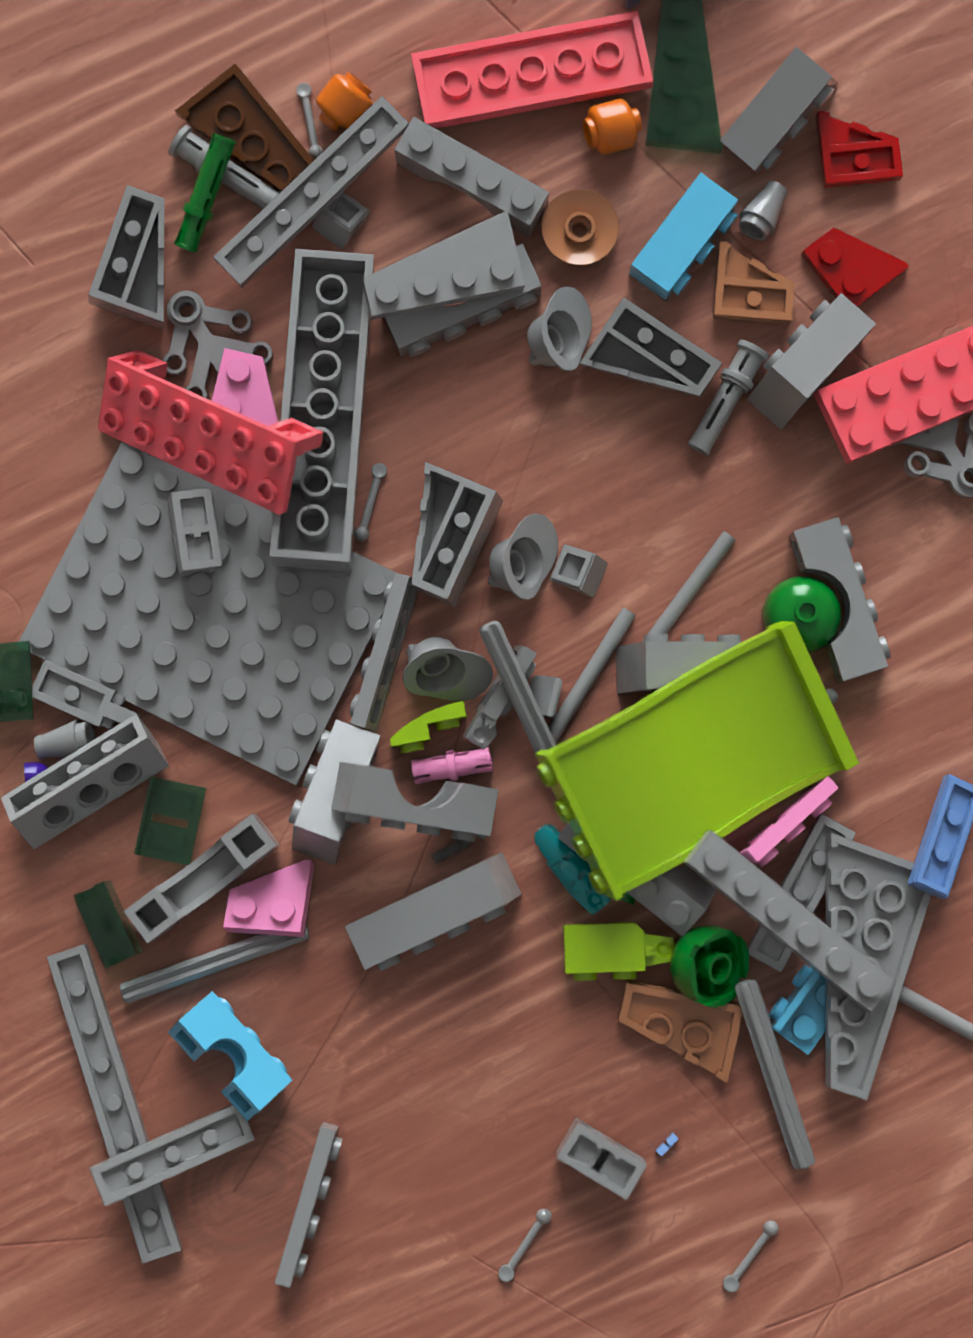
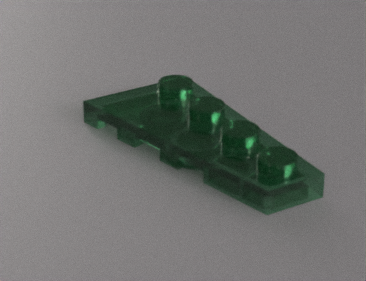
[645,0,723,154]

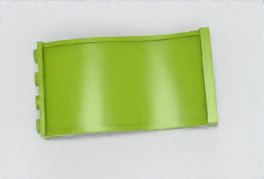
[535,621,859,901]

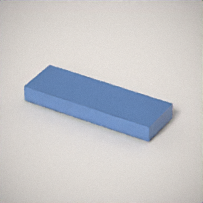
[907,774,973,900]

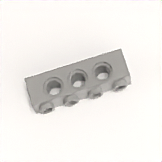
[1,714,169,849]

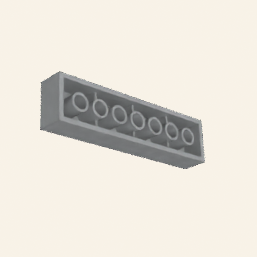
[269,248,374,572]

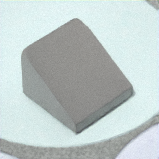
[313,192,370,248]
[550,544,608,597]
[530,675,563,719]

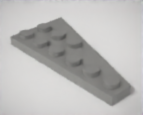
[825,833,931,1100]

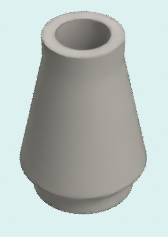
[739,181,788,241]
[34,719,96,759]

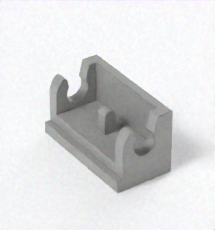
[168,488,222,577]

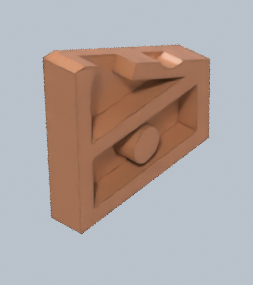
[713,241,795,324]

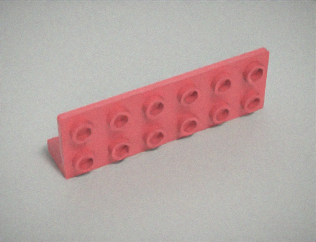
[98,350,323,515]

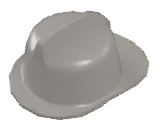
[527,286,592,372]
[488,513,558,600]
[402,637,493,701]

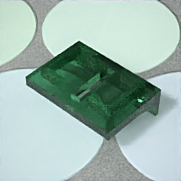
[134,777,207,865]

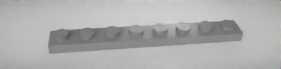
[47,944,183,1263]

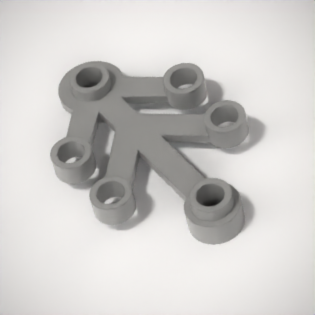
[163,291,273,399]
[893,414,973,498]

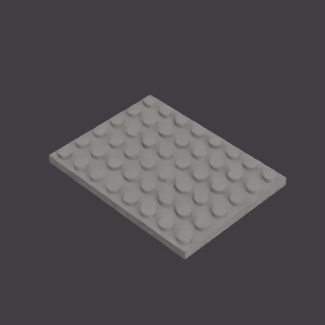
[17,442,396,786]

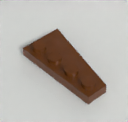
[175,63,314,192]

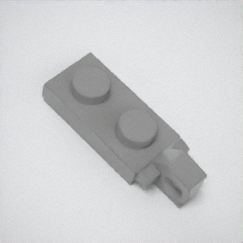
[463,645,537,749]
[29,659,141,729]

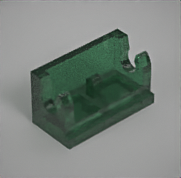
[74,881,142,969]

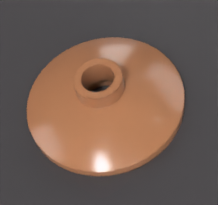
[541,189,619,266]

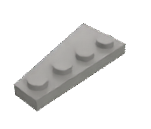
[362,210,525,320]

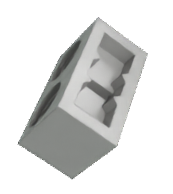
[556,1118,647,1200]

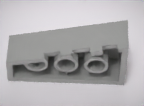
[345,852,522,971]

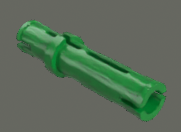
[174,133,236,253]

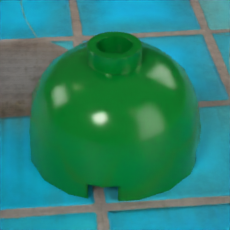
[762,576,841,653]
[670,925,750,1008]

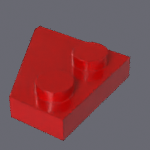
[816,110,903,188]
[801,227,909,307]

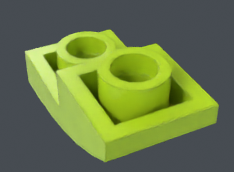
[390,701,467,754]

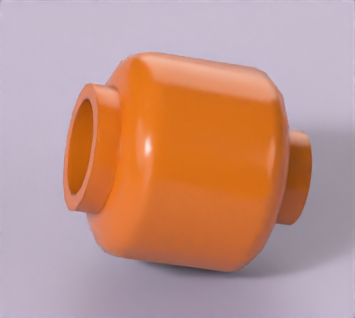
[316,72,373,132]
[582,99,642,155]

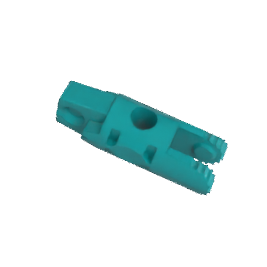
[533,824,611,915]

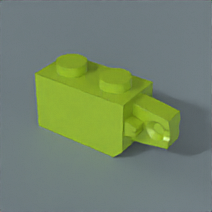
[563,922,674,981]

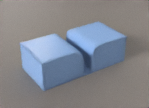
[656,1132,679,1157]

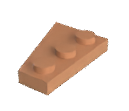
[618,979,743,1083]

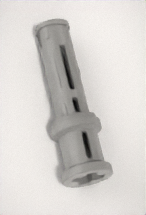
[168,125,281,209]
[687,339,770,456]

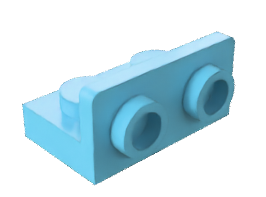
[768,964,826,1055]

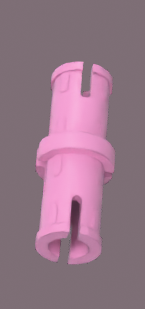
[411,747,493,785]

